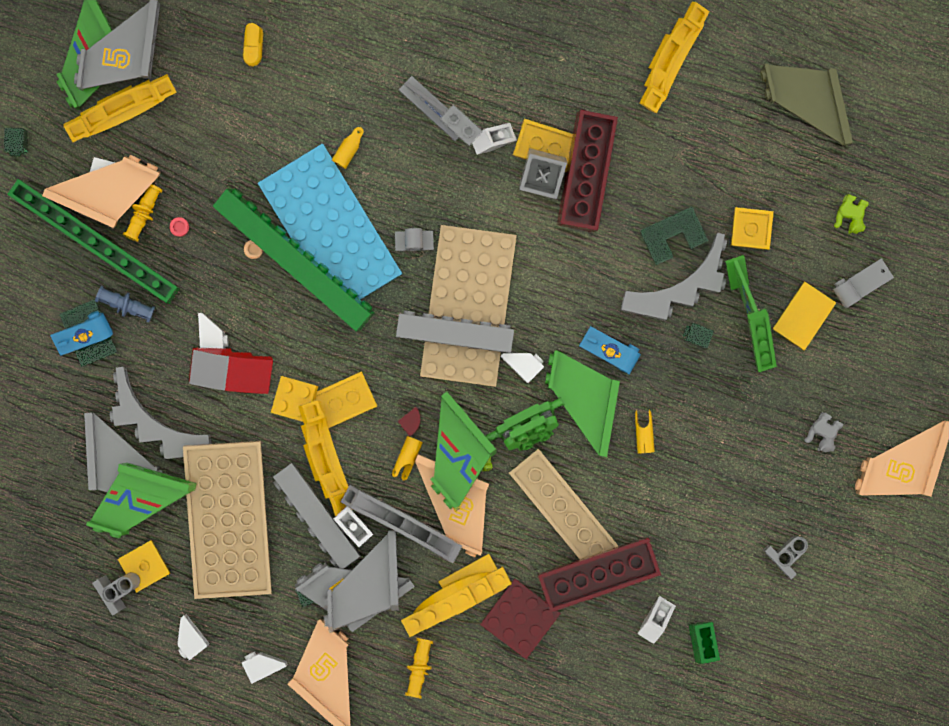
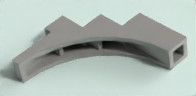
[620,233,727,321]
[110,367,212,459]
[341,485,462,563]

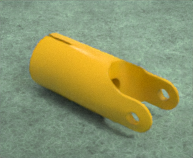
[331,127,364,169]
[635,409,655,453]
[392,436,423,481]

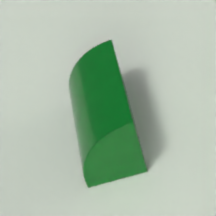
[688,622,720,664]

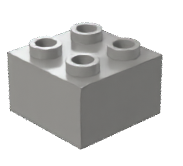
[519,148,567,199]

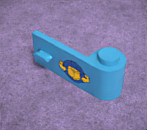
[50,311,113,356]
[579,326,641,375]

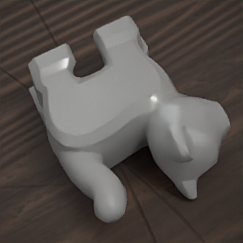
[805,412,843,453]

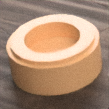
[244,240,263,259]

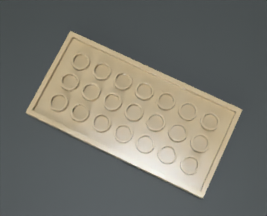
[420,225,517,387]
[183,441,272,599]

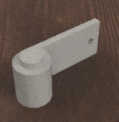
[833,258,894,309]

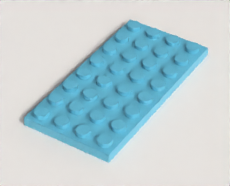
[258,144,402,300]

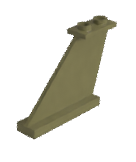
[760,63,853,147]

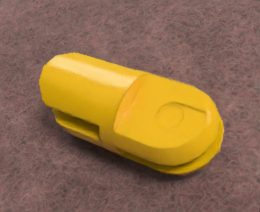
[243,23,263,66]

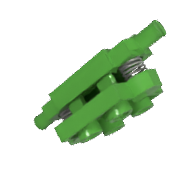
[486,397,565,451]

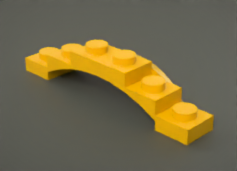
[639,1,710,113]
[63,74,177,142]
[298,400,353,516]
[401,566,512,637]

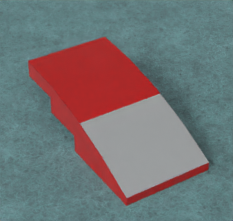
[189,348,273,394]

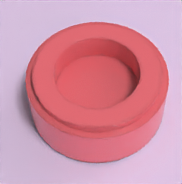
[170,217,190,237]

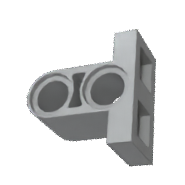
[395,228,434,251]
[763,536,808,579]
[92,572,140,616]

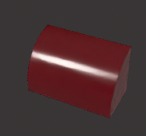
[398,407,421,436]

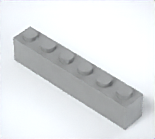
[396,311,514,353]
[273,463,361,569]

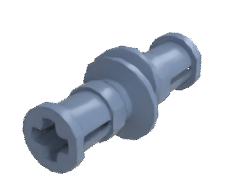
[95,286,155,323]

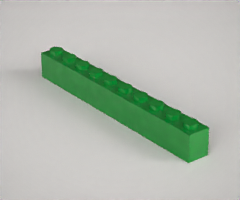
[7,179,180,304]
[212,188,375,331]

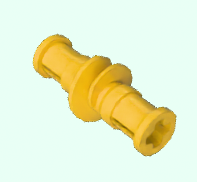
[122,184,163,242]
[405,638,434,699]

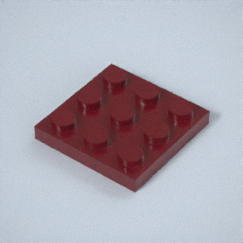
[480,578,561,659]

